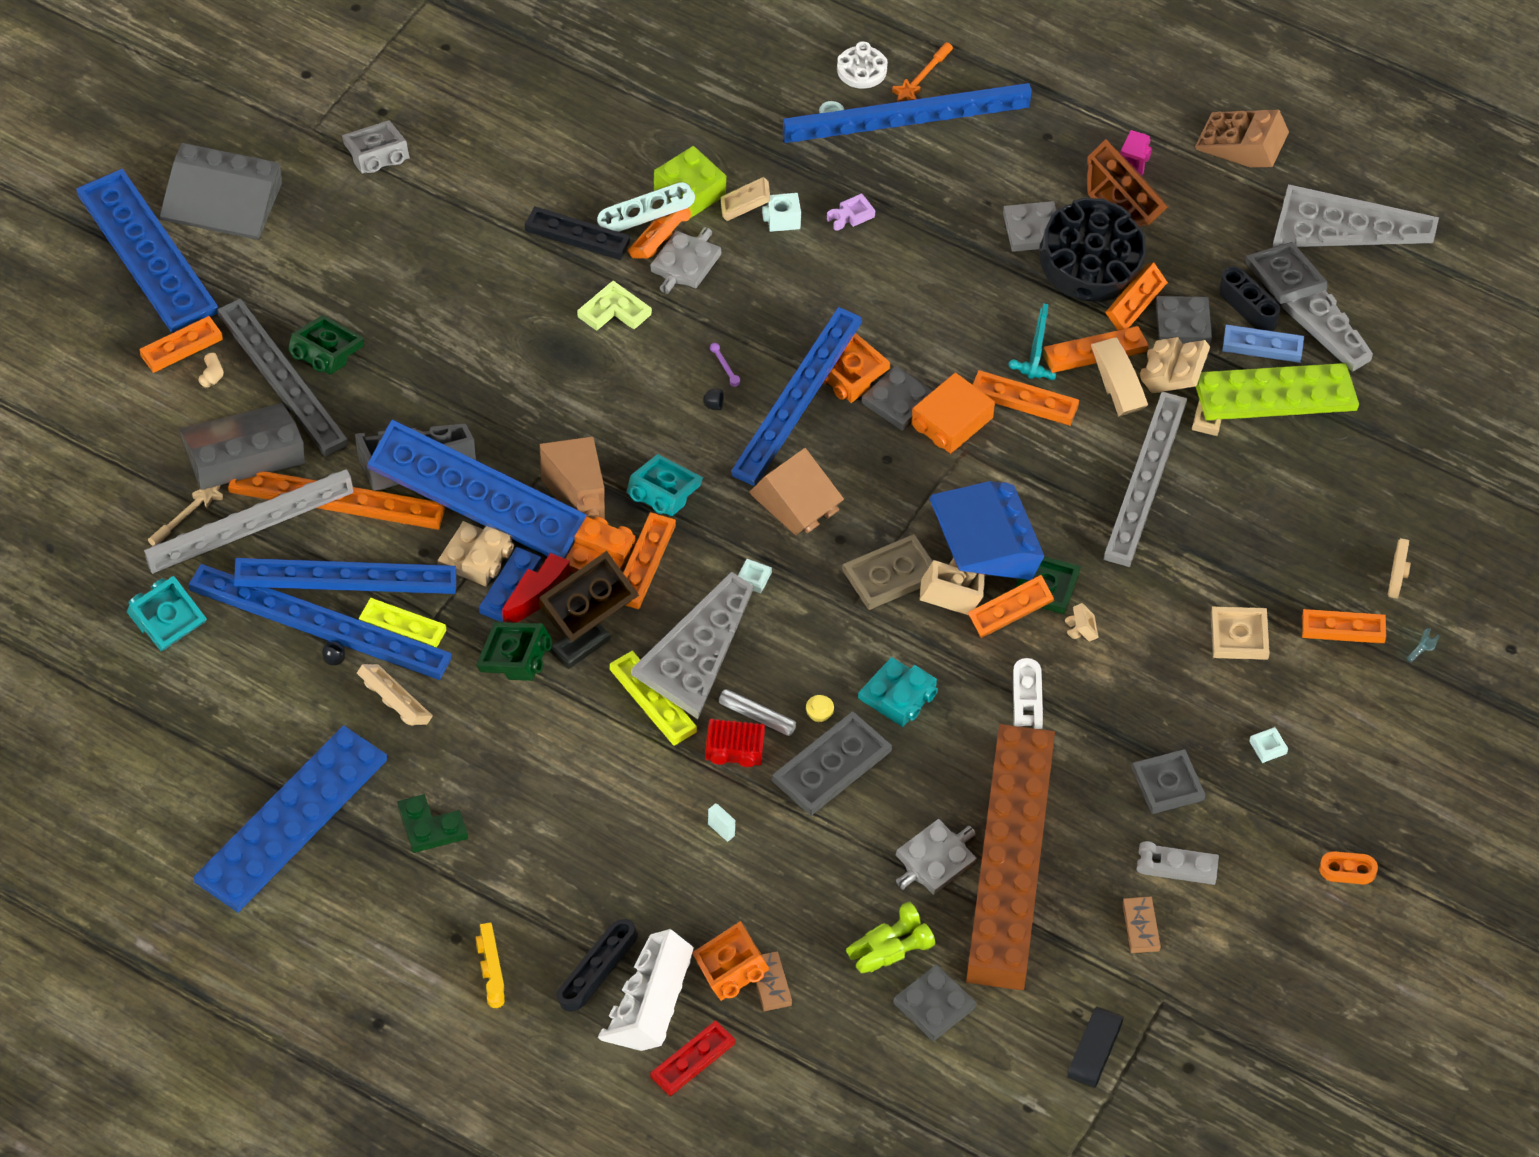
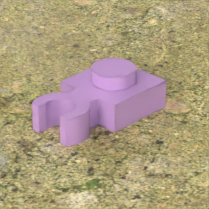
[827,194,875,230]

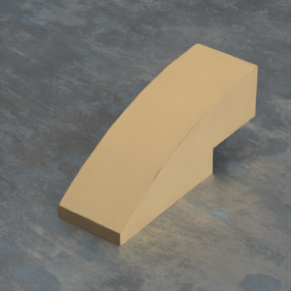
[1091,337,1148,417]

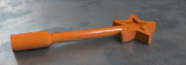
[892,42,953,102]

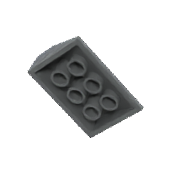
[160,143,282,240]
[179,403,305,490]

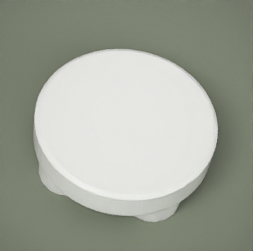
[837,42,888,89]

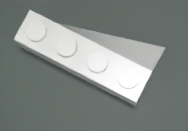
[598,929,694,1051]

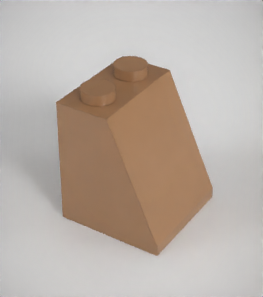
[540,437,605,519]
[749,448,844,536]

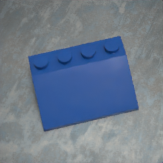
[930,481,1044,580]

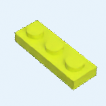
[359,598,446,648]

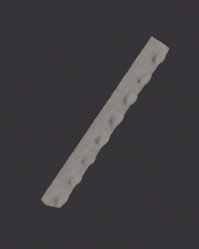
[1104,392,1187,567]
[144,469,354,574]

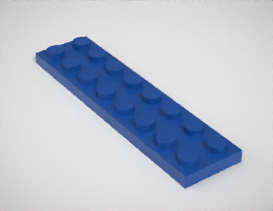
[76,169,218,333]
[367,420,587,559]
[193,725,387,913]

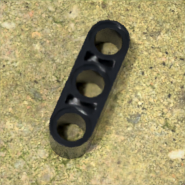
[1219,266,1280,331]
[1067,1006,1124,1088]

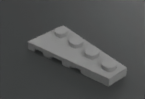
[1281,290,1373,372]

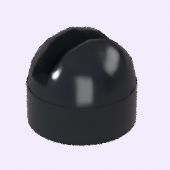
[703,389,724,411]
[322,641,345,665]

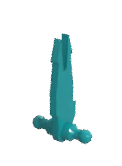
[1008,303,1056,380]

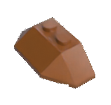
[1087,139,1168,226]

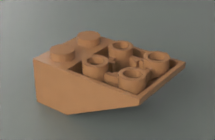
[1195,110,1289,168]

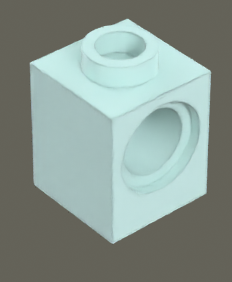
[762,193,801,232]

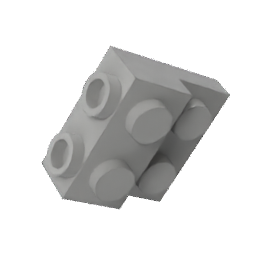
[342,120,410,173]

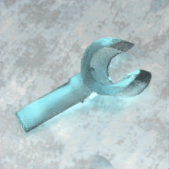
[1407,628,1439,662]

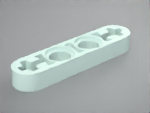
[597,182,695,232]

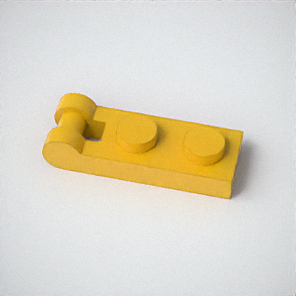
[476,923,504,1008]

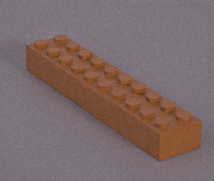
[966,724,1055,990]

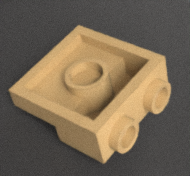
[1140,337,1210,394]
[438,521,514,587]

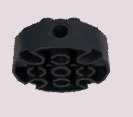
[1039,198,1146,302]

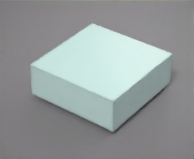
[738,559,772,593]
[1249,727,1288,763]
[708,803,735,842]

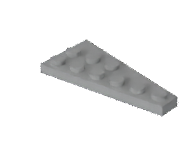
[1272,184,1439,247]
[631,572,753,719]

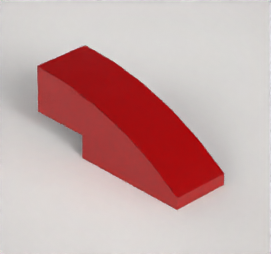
[502,553,570,623]

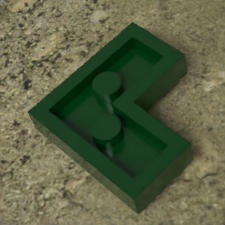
[397,794,468,853]

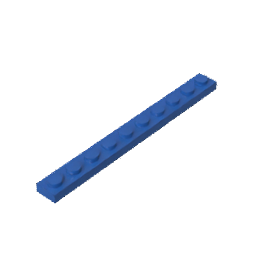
[783,83,1032,143]
[189,564,451,680]

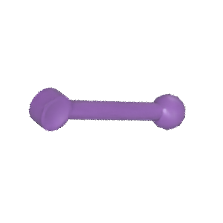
[710,343,740,387]

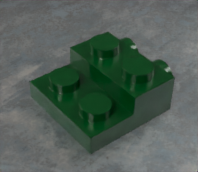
[288,315,365,375]
[476,622,552,681]

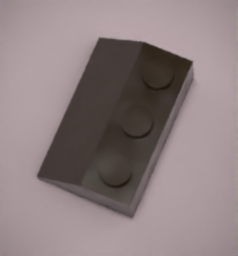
[538,551,639,643]

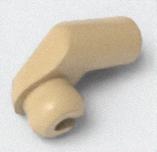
[198,353,224,388]

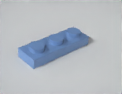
[1222,325,1304,363]

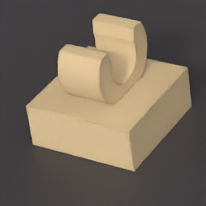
[1065,603,1099,642]

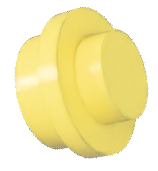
[806,695,834,722]

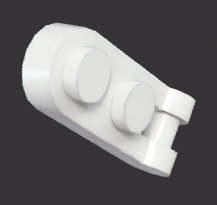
[1013,658,1043,729]

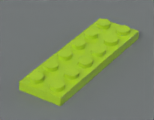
[1195,363,1359,420]

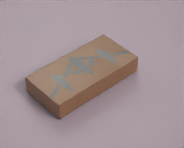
[1122,897,1160,953]
[755,951,792,1011]

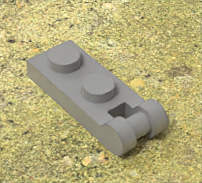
[1137,841,1219,885]

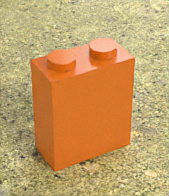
[911,372,995,454]

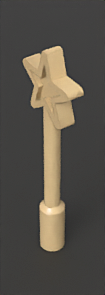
[148,485,223,546]

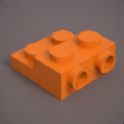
[822,333,890,403]
[565,517,635,573]
[692,921,770,1001]

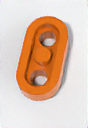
[1319,851,1378,884]

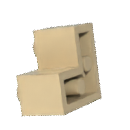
[920,558,985,615]

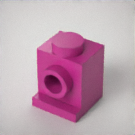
[1120,130,1152,175]

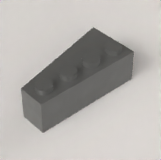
[355,423,476,491]

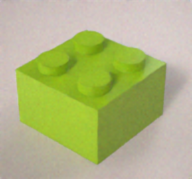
[654,146,726,218]

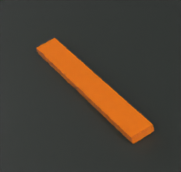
[228,471,445,530]

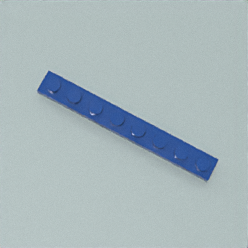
[731,307,862,486]
[234,558,456,594]

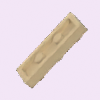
[357,664,433,726]

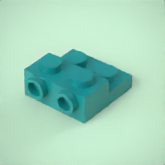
[626,454,703,517]
[126,576,207,652]
[858,657,938,728]

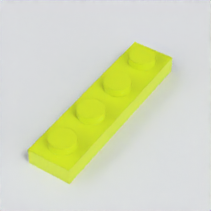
[610,650,697,746]

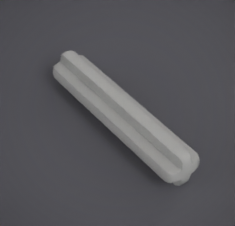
[719,689,796,736]

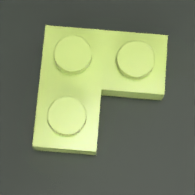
[577,281,652,331]

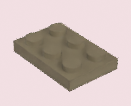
[842,534,933,610]

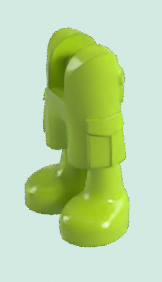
[846,902,935,973]

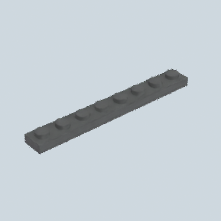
[218,298,348,457]

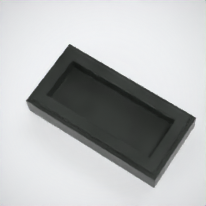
[550,624,610,670]

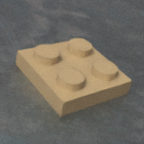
[1211,607,1269,660]

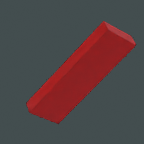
[650,1020,735,1097]

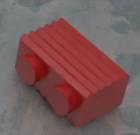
[705,719,765,767]

